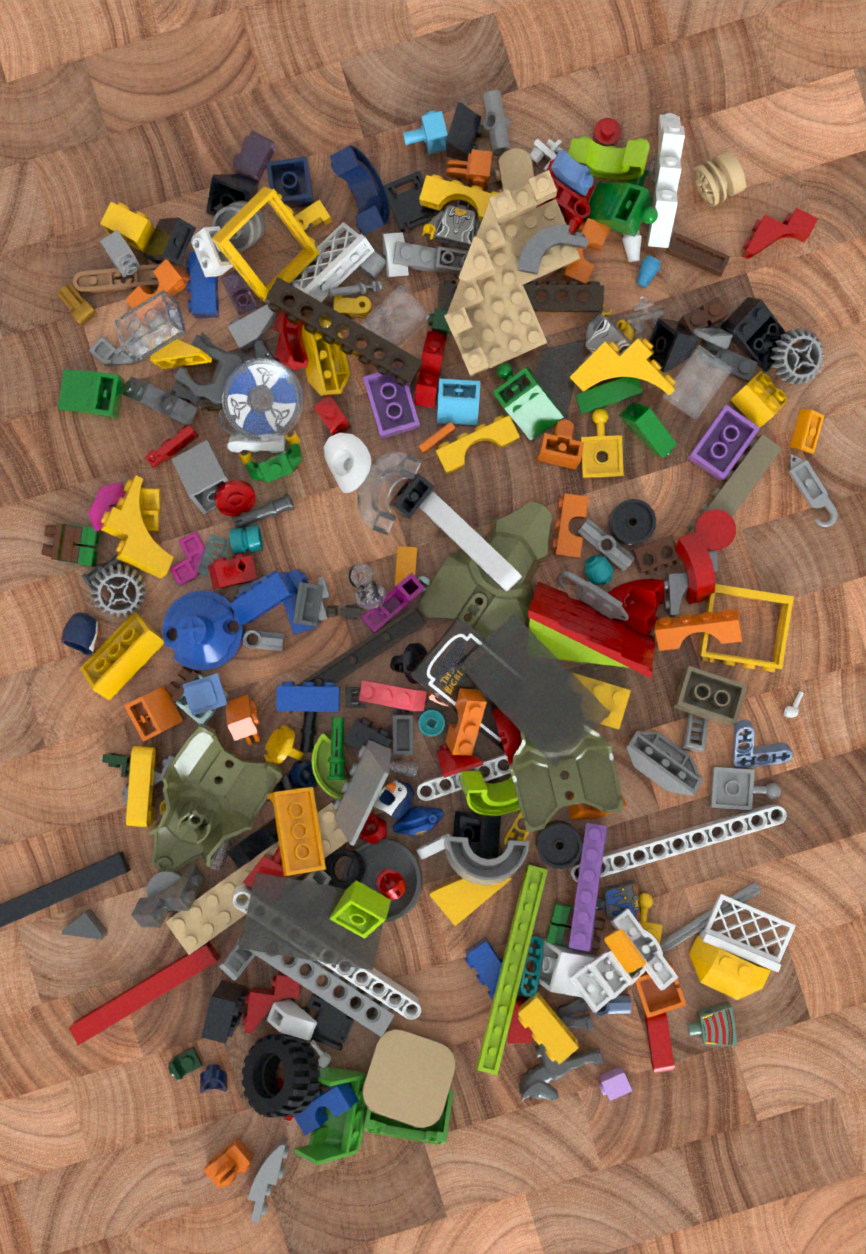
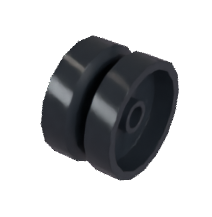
[608,499,656,546]
[536,820,583,869]

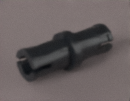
[299,711,317,752]

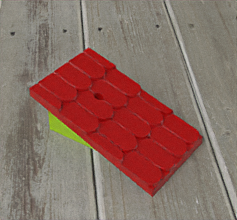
[527,582,656,678]

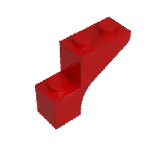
[742,207,818,259]
[274,312,308,370]
[414,331,448,408]
[242,971,303,1033]

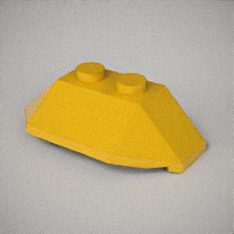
[302,314,350,396]
[688,935,771,1000]

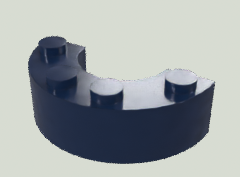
[329,145,390,236]

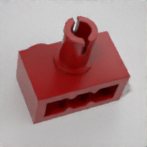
[208,553,258,590]

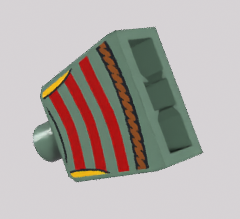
[687,1002,738,1046]

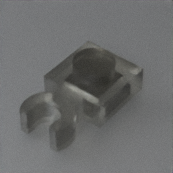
[327,604,362,620]

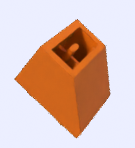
[124,686,184,742]

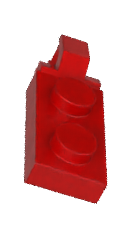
[145,425,199,468]

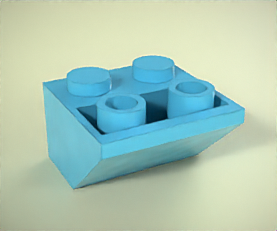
[437,379,480,426]

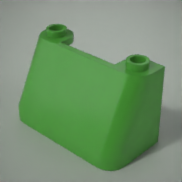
[364,1089,454,1145]

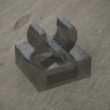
[346,687,367,708]

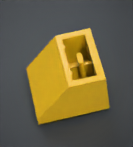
[730,371,789,428]

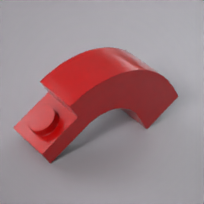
[676,532,716,605]

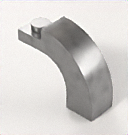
[517,225,589,275]

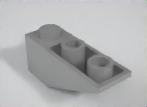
[228,303,285,352]

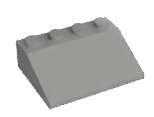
[333,740,392,846]

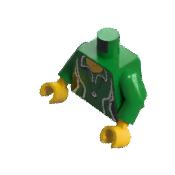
[239,431,302,483]

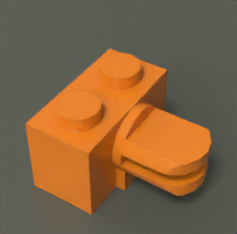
[446,149,492,191]
[536,419,584,470]
[225,694,261,746]
[204,1137,253,1189]

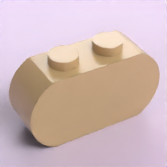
[495,148,534,193]

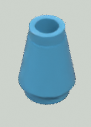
[636,255,661,288]

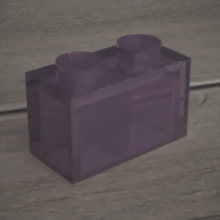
[233,131,276,181]

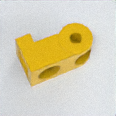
[294,199,332,235]
[333,295,371,317]

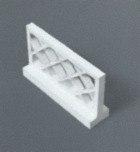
[290,222,375,302]
[699,893,796,972]

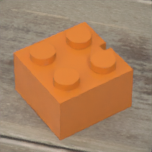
[634,960,686,1018]

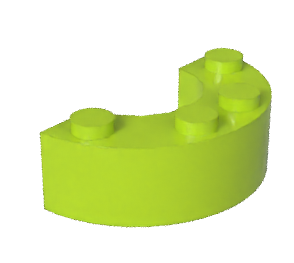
[568,136,650,181]
[312,731,384,799]
[460,771,520,816]

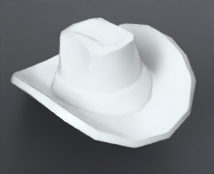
[324,433,371,493]

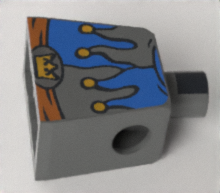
[596,880,640,923]

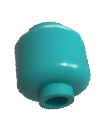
[584,555,614,585]

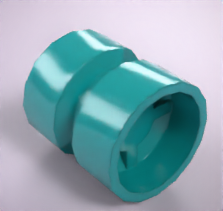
[229,524,263,555]
[418,708,445,736]

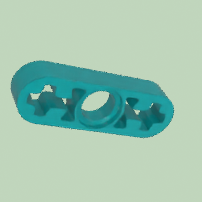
[518,936,544,997]

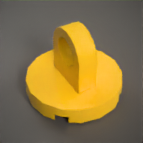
[264,725,304,765]

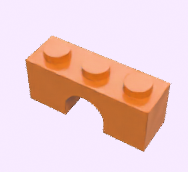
[561,218,610,285]
[126,260,191,319]
[551,493,589,559]
[445,688,487,756]

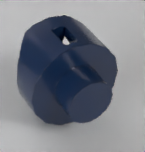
[289,761,318,788]
[200,1064,228,1093]

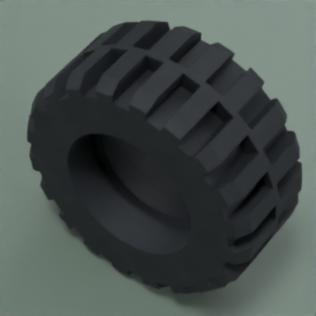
[241,1034,320,1118]

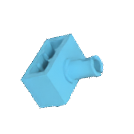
[403,111,448,155]

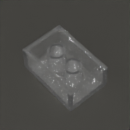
[359,284,430,358]
[115,290,186,363]
[661,345,733,420]

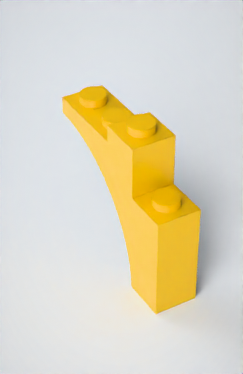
[570,338,677,395]
[101,475,174,579]

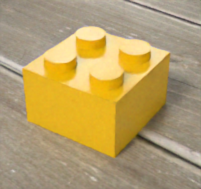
[100,202,155,253]

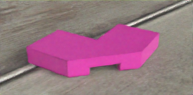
[88,482,125,532]
[170,532,206,586]

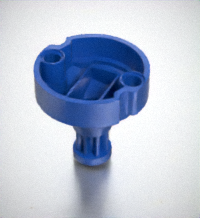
[162,591,245,670]

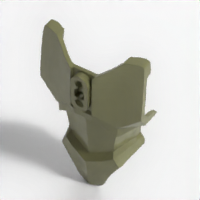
[417,501,553,661]
[509,664,624,832]
[148,724,283,872]

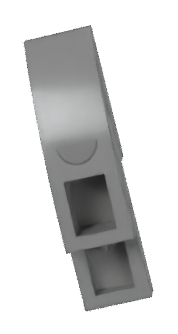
[393,241,468,274]
[247,1137,290,1223]

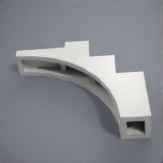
[647,113,685,248]

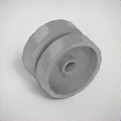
[212,201,265,252]

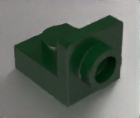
[102,752,131,777]
[168,1046,203,1081]

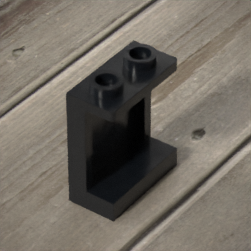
[144,217,196,266]

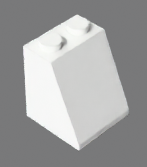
[531,939,597,997]

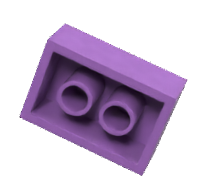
[363,365,420,439]
[687,404,760,481]

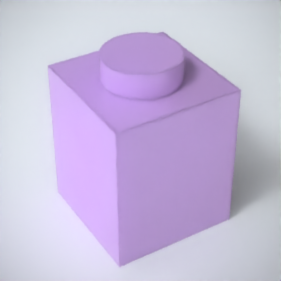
[598,1066,632,1101]

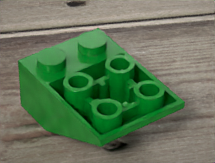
[58,369,124,419]

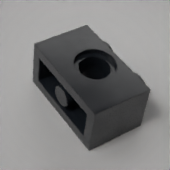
[388,473,434,519]

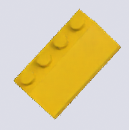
[79,611,164,701]

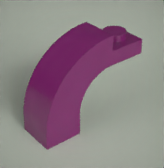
[361,572,425,634]

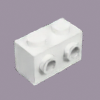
[191,226,233,277]

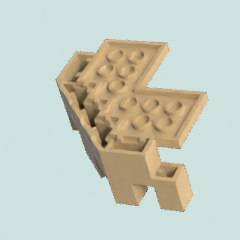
[445,170,580,376]

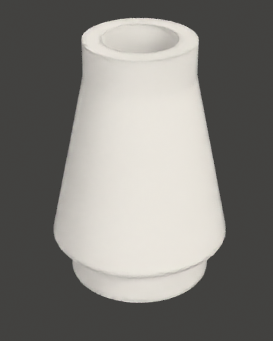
[622,230,642,262]

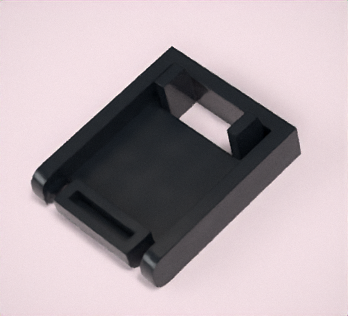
[384,170,438,233]
[305,993,354,1051]

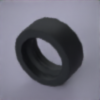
[324,848,365,888]

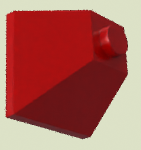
[436,744,483,778]

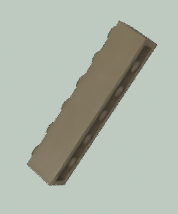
[686,434,782,535]

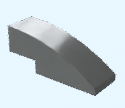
[393,707,414,755]

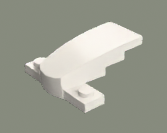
[569,909,678,1013]

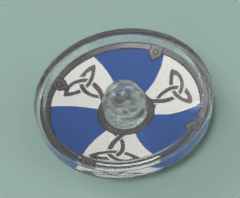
[222,358,304,441]

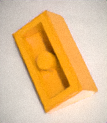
[790,409,825,454]
[394,546,418,587]
[604,928,646,973]

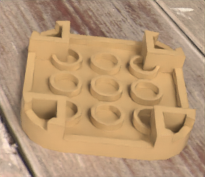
[362,1029,456,1128]

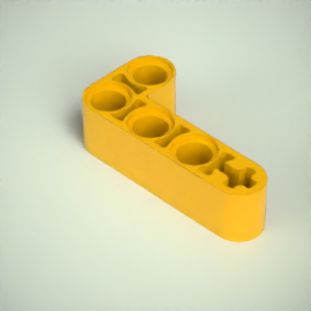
[126,746,156,827]

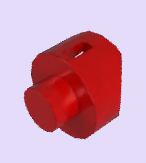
[593,118,621,147]
[359,813,387,844]
[376,869,407,900]

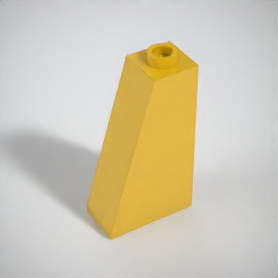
[429,876,512,926]

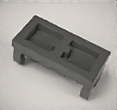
[293,582,324,627]

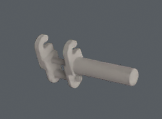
[328,280,382,297]

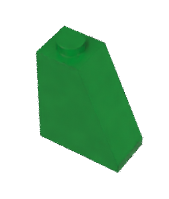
[618,402,677,458]

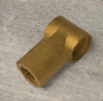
[57,283,98,326]

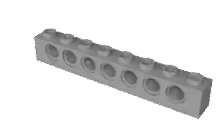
[244,926,395,1037]

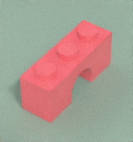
[359,680,427,711]

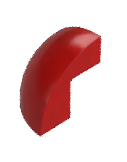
[608,579,665,636]
[492,708,522,766]

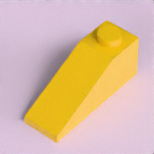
[150,335,212,370]

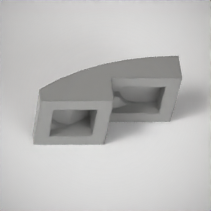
[318,577,331,621]

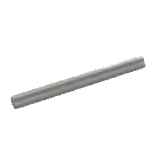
[660,882,761,954]

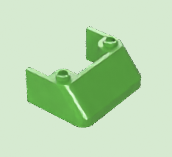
[294,1066,367,1165]

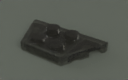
[535,340,585,418]

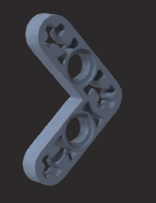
[732,720,793,768]

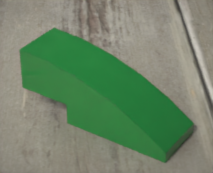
[575,377,643,415]

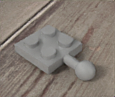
[710,766,781,810]

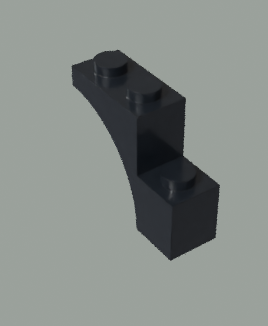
[227,817,279,868]

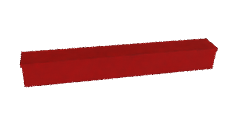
[68,941,221,1046]

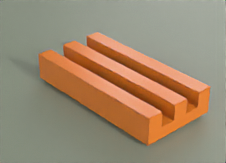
[419,422,456,455]

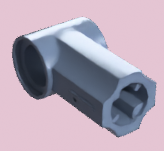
[594,994,631,1017]

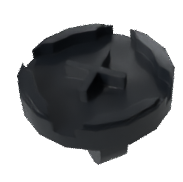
[390,643,430,684]

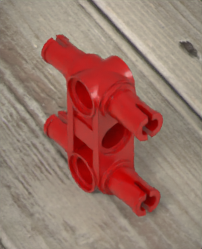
[536,159,594,235]

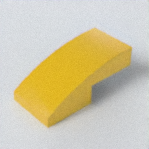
[139,487,161,531]

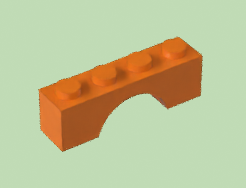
[655,609,743,651]

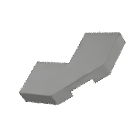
[89,334,147,366]

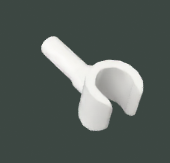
[784,691,804,718]
[310,1040,331,1068]

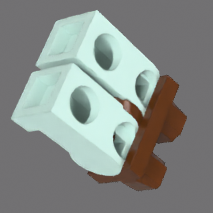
[165,666,229,725]

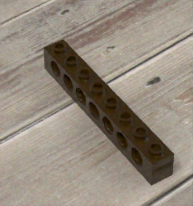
[265,277,423,387]
[438,280,604,313]

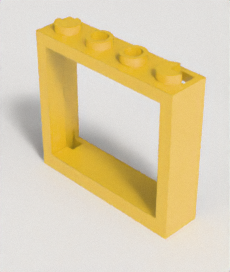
[211,187,320,303]
[697,584,794,672]

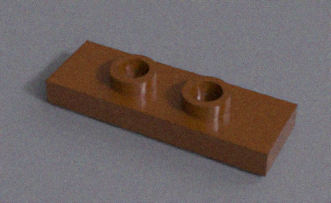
[665,232,730,277]

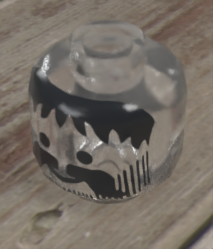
[348,563,375,589]
[355,581,387,610]

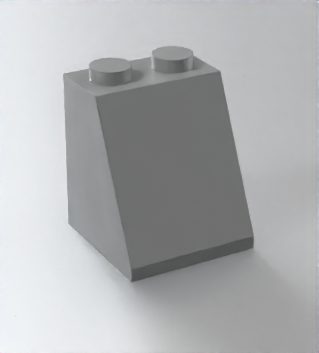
[171,440,231,514]

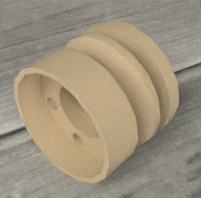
[693,150,746,207]

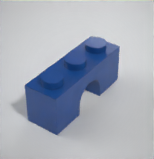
[294,1082,359,1136]

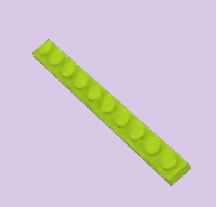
[476,864,548,1075]

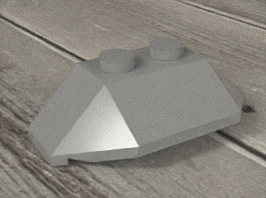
[627,731,703,796]

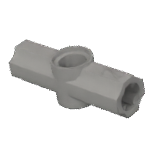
[483,90,510,156]
[577,518,635,572]

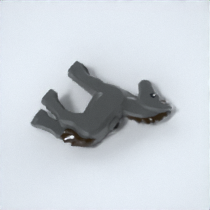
[170,332,285,412]
[519,997,604,1101]

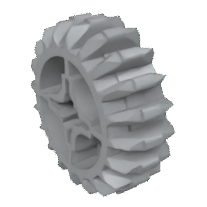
[770,328,826,385]
[90,564,147,619]

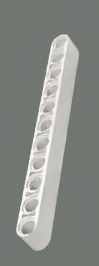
[569,804,787,882]
[233,885,421,1020]

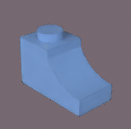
[551,150,594,196]

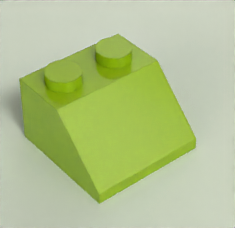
[330,881,391,939]

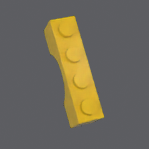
[419,175,498,222]
[436,415,520,475]

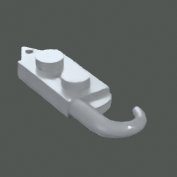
[788,454,838,527]
[557,571,629,621]

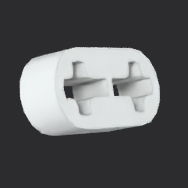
[416,833,452,859]

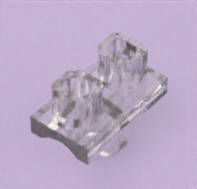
[625,297,666,334]

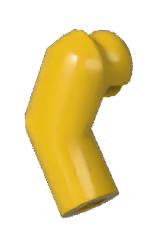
[616,320,634,342]

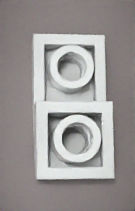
[382,232,409,277]

